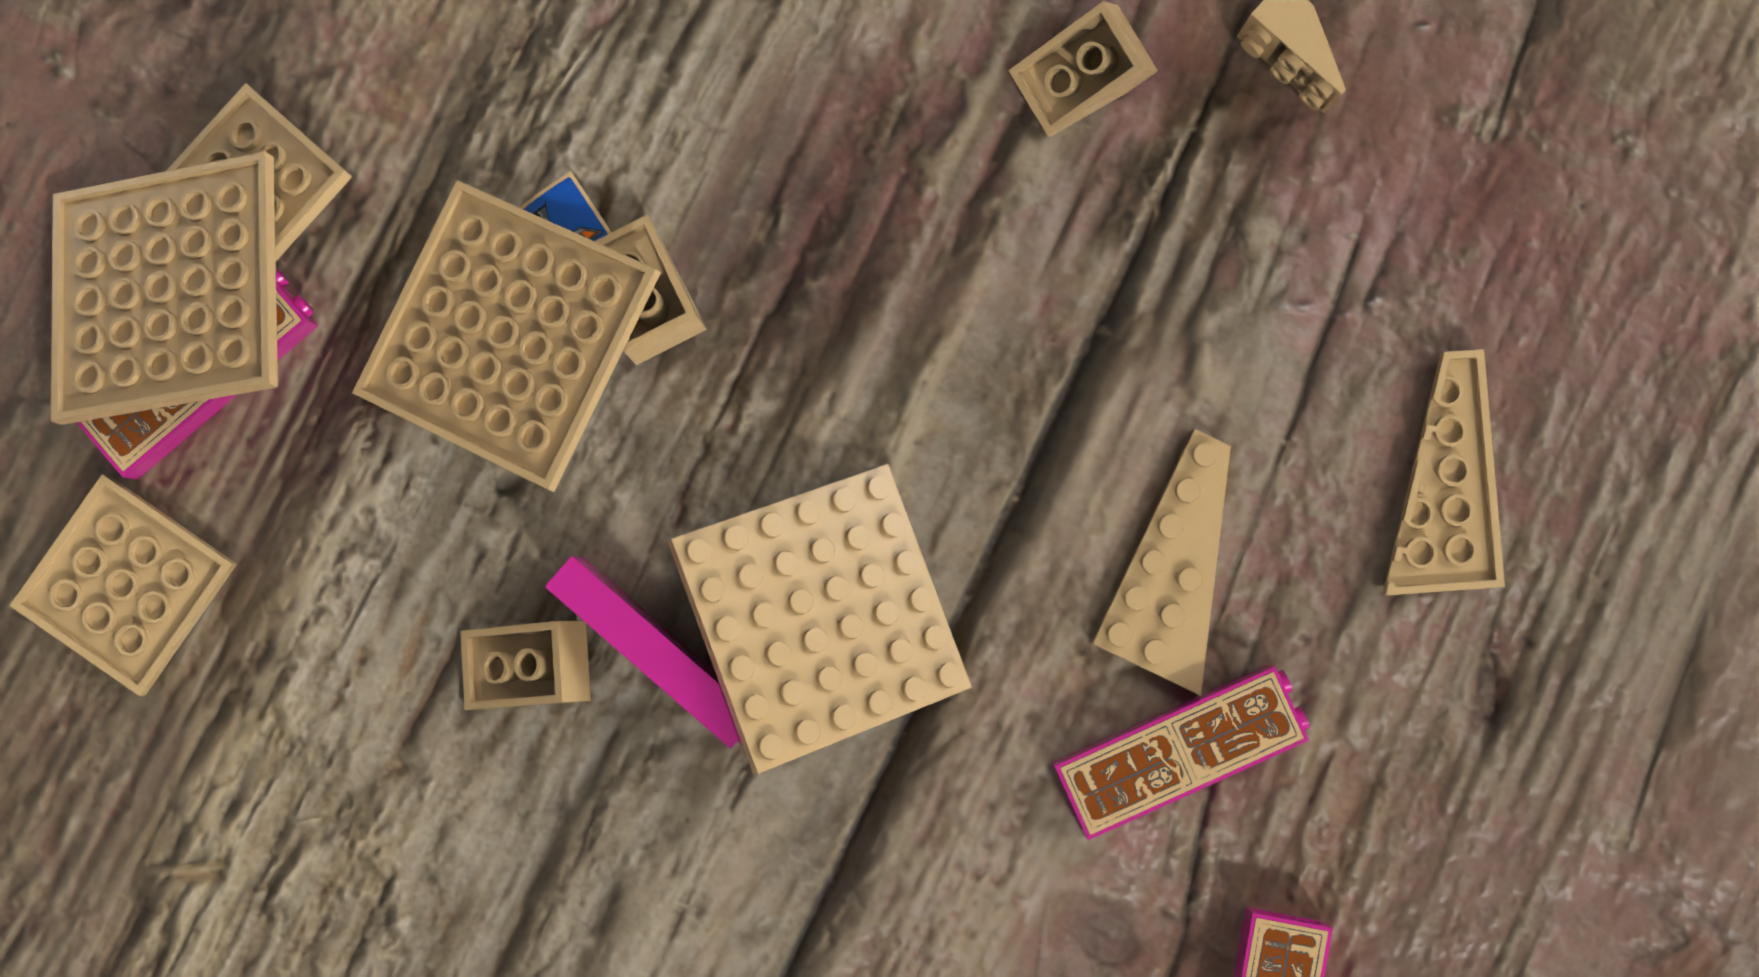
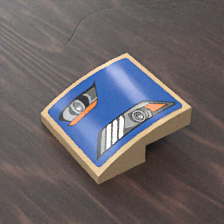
[519,171,612,241]

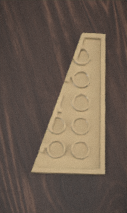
[1382,349,1505,596]
[1091,429,1231,696]

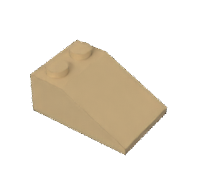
[1008,1,1158,137]
[595,214,707,365]
[460,621,591,710]

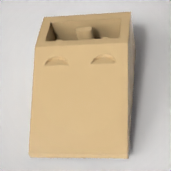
[1237,0,1346,114]

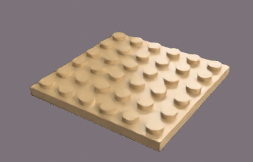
[51,151,278,425]
[352,180,661,492]
[667,464,972,775]

